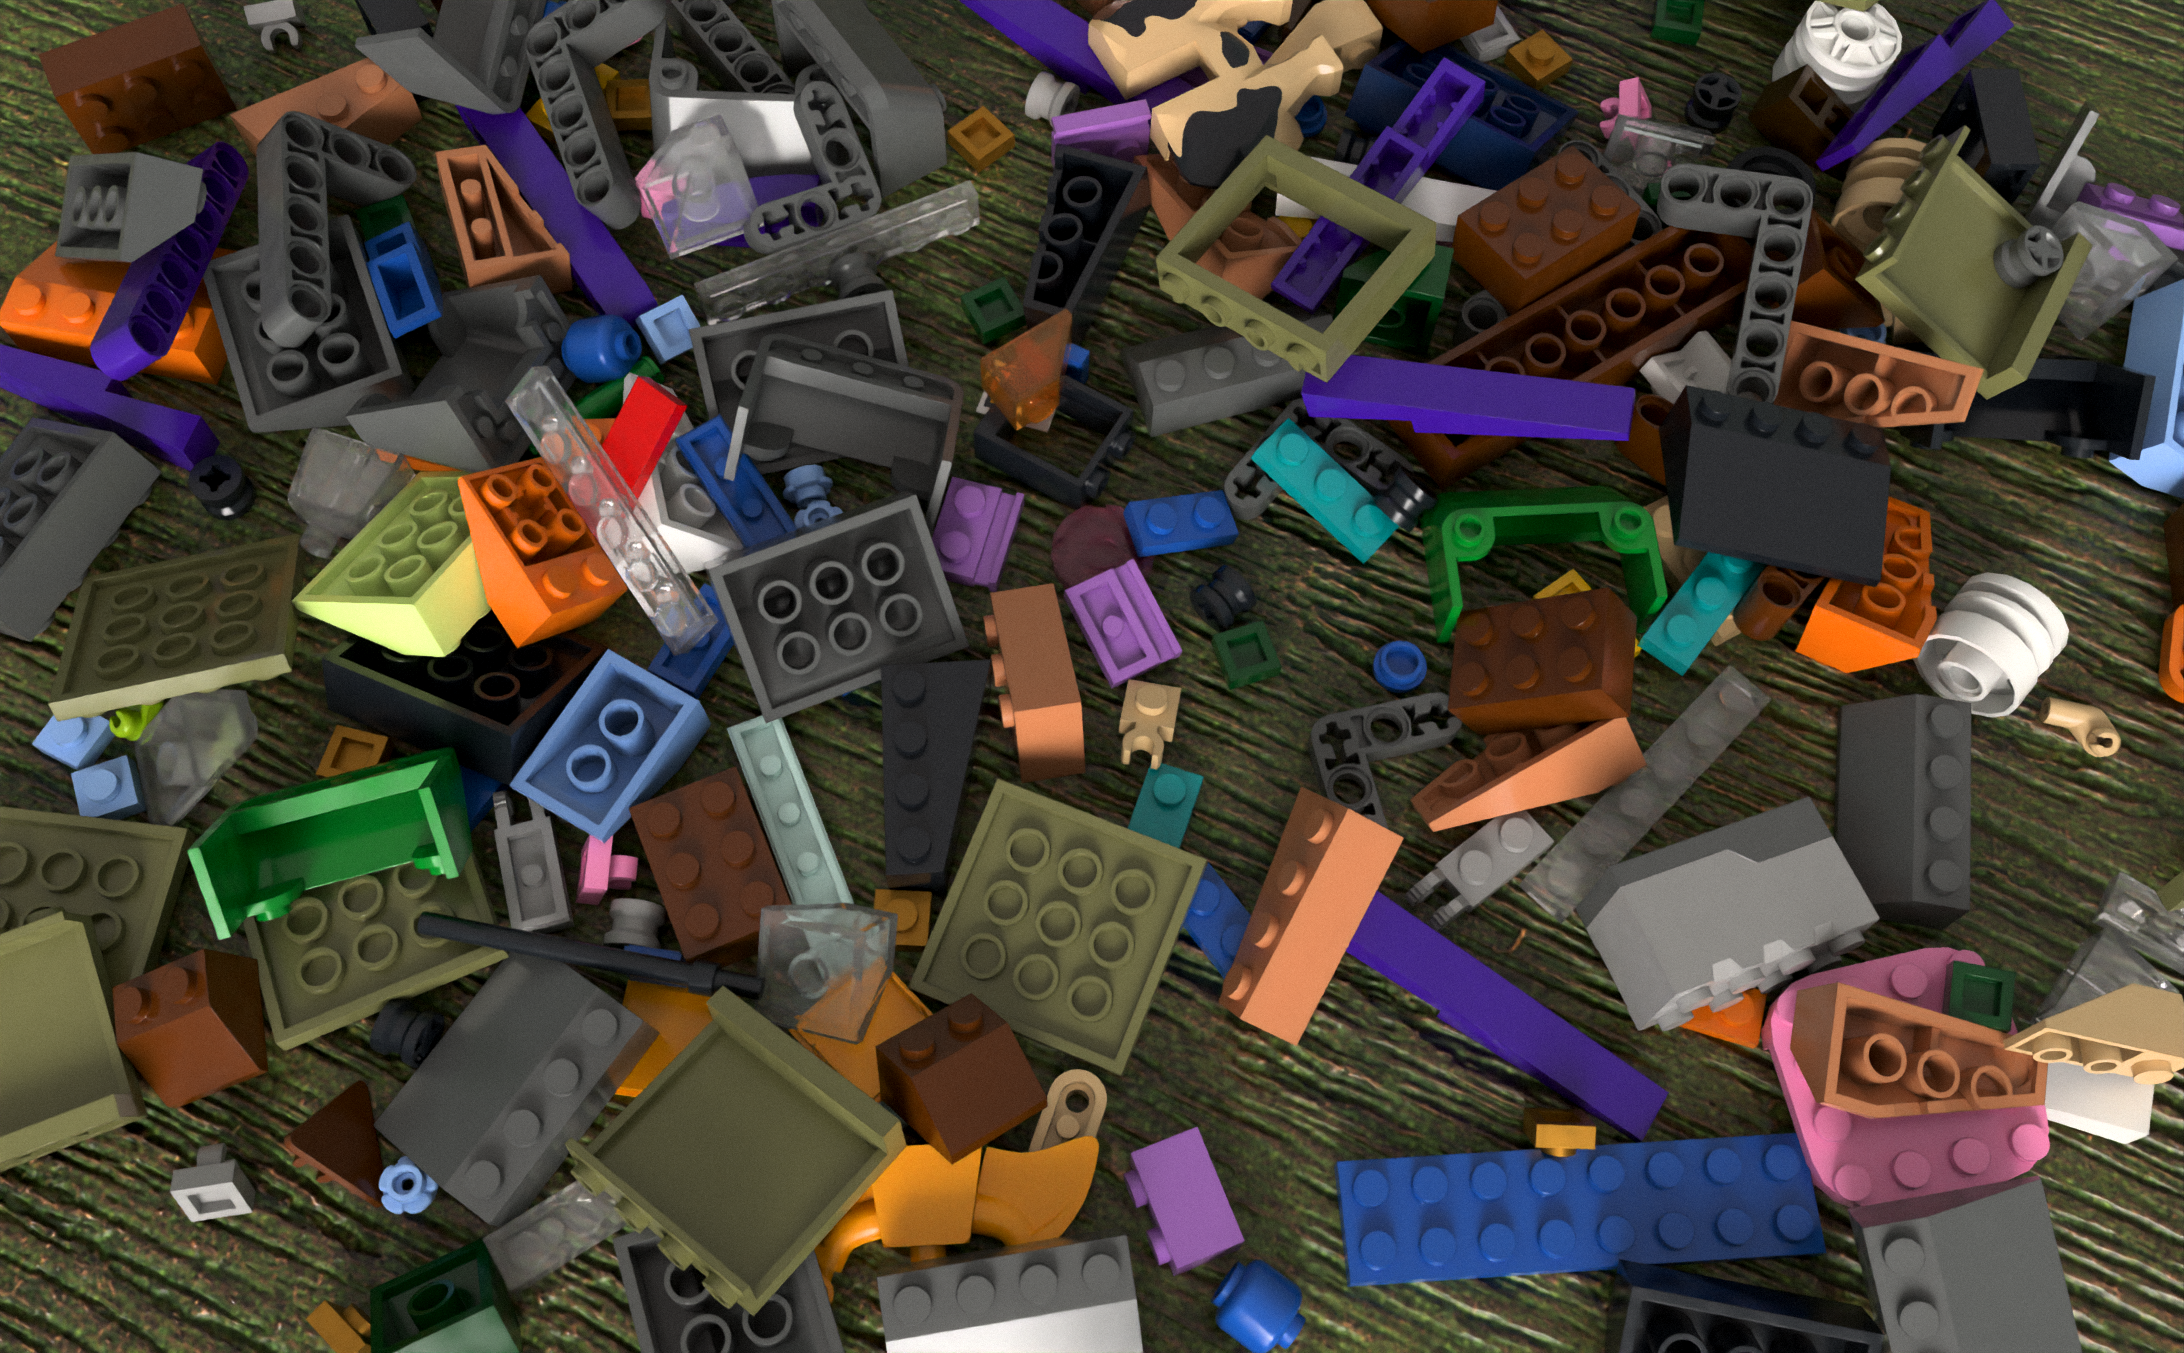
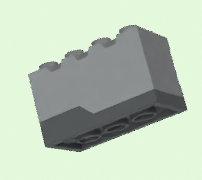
[1576,796,1880,1031]

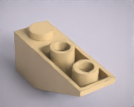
[1264,0,1383,73]
[2003,983,2184,1084]

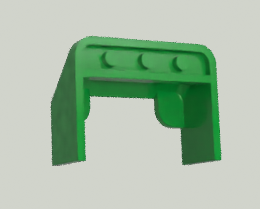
[1421,486,1668,643]
[187,747,473,940]

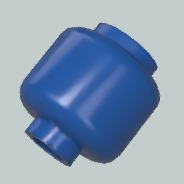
[561,314,642,384]
[1211,1259,1306,1353]

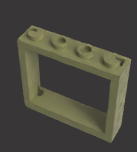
[1156,135,1437,383]

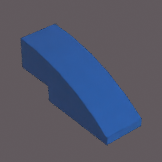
[364,221,443,339]

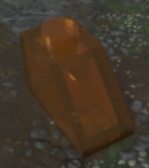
[980,309,1072,431]

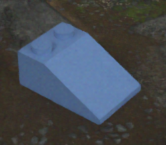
[509,649,711,843]

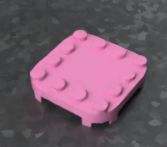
[1761,947,2050,1208]

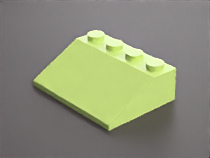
[292,471,491,657]

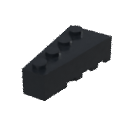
[1023,143,1151,346]
[881,660,993,894]

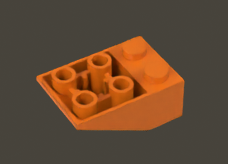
[457,457,628,648]

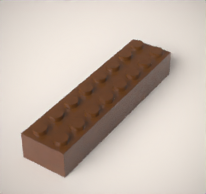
[1386,226,1761,490]

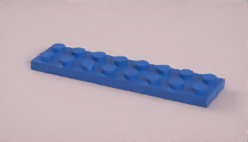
[1334,1133,1827,1287]

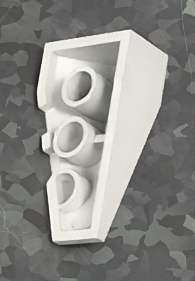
[620,372,744,578]

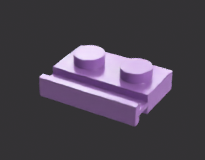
[1051,99,1151,169]
[2077,183,2184,251]
[932,477,1025,592]
[1063,558,1183,689]

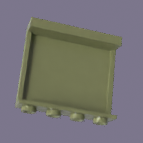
[1855,125,2093,400]
[0,907,148,1172]
[565,986,906,1316]

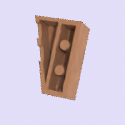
[229,58,423,157]
[435,145,573,294]
[983,583,1086,783]

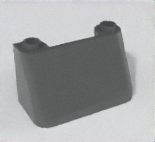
[345,275,577,473]

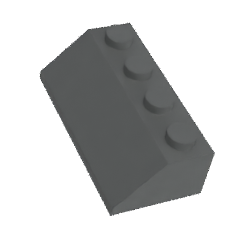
[55,152,207,263]
[1120,305,1333,437]
[1834,694,1971,930]

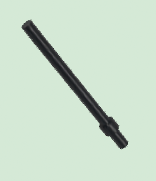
[417,911,766,1001]

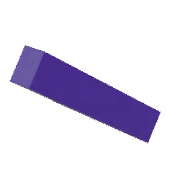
[959,0,1195,127]
[1815,0,2014,172]
[1271,57,1486,315]
[0,344,220,472]
[1301,355,1636,441]
[1346,890,1669,1143]

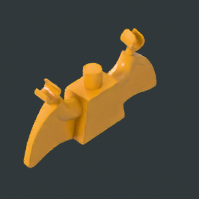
[814,1136,1099,1307]

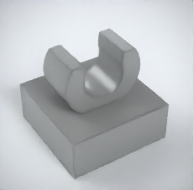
[243,0,307,54]
[170,1143,256,1222]

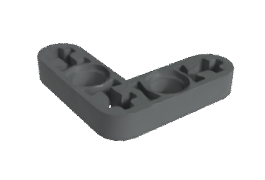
[743,81,882,255]
[1223,398,1413,520]
[1308,692,1462,830]

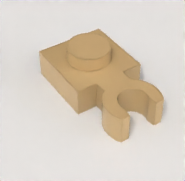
[1118,679,1181,770]

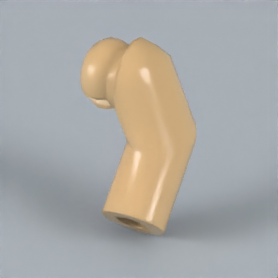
[2039,697,2121,757]

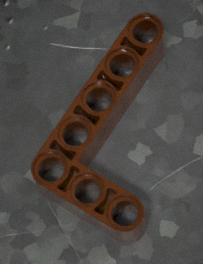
[1615,394,1826,641]

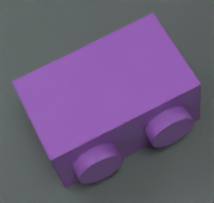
[1123,1127,1245,1277]

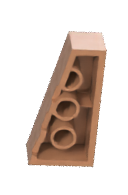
[1218,786,1404,1046]

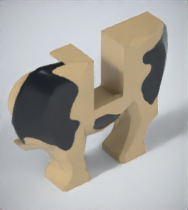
[1088,0,1344,191]

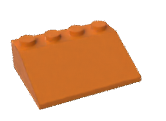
[0,241,237,385]

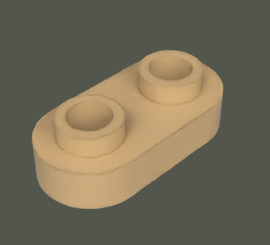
[1029,1069,1107,1152]

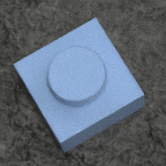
[635,294,701,365]
[32,715,115,771]
[71,755,147,820]

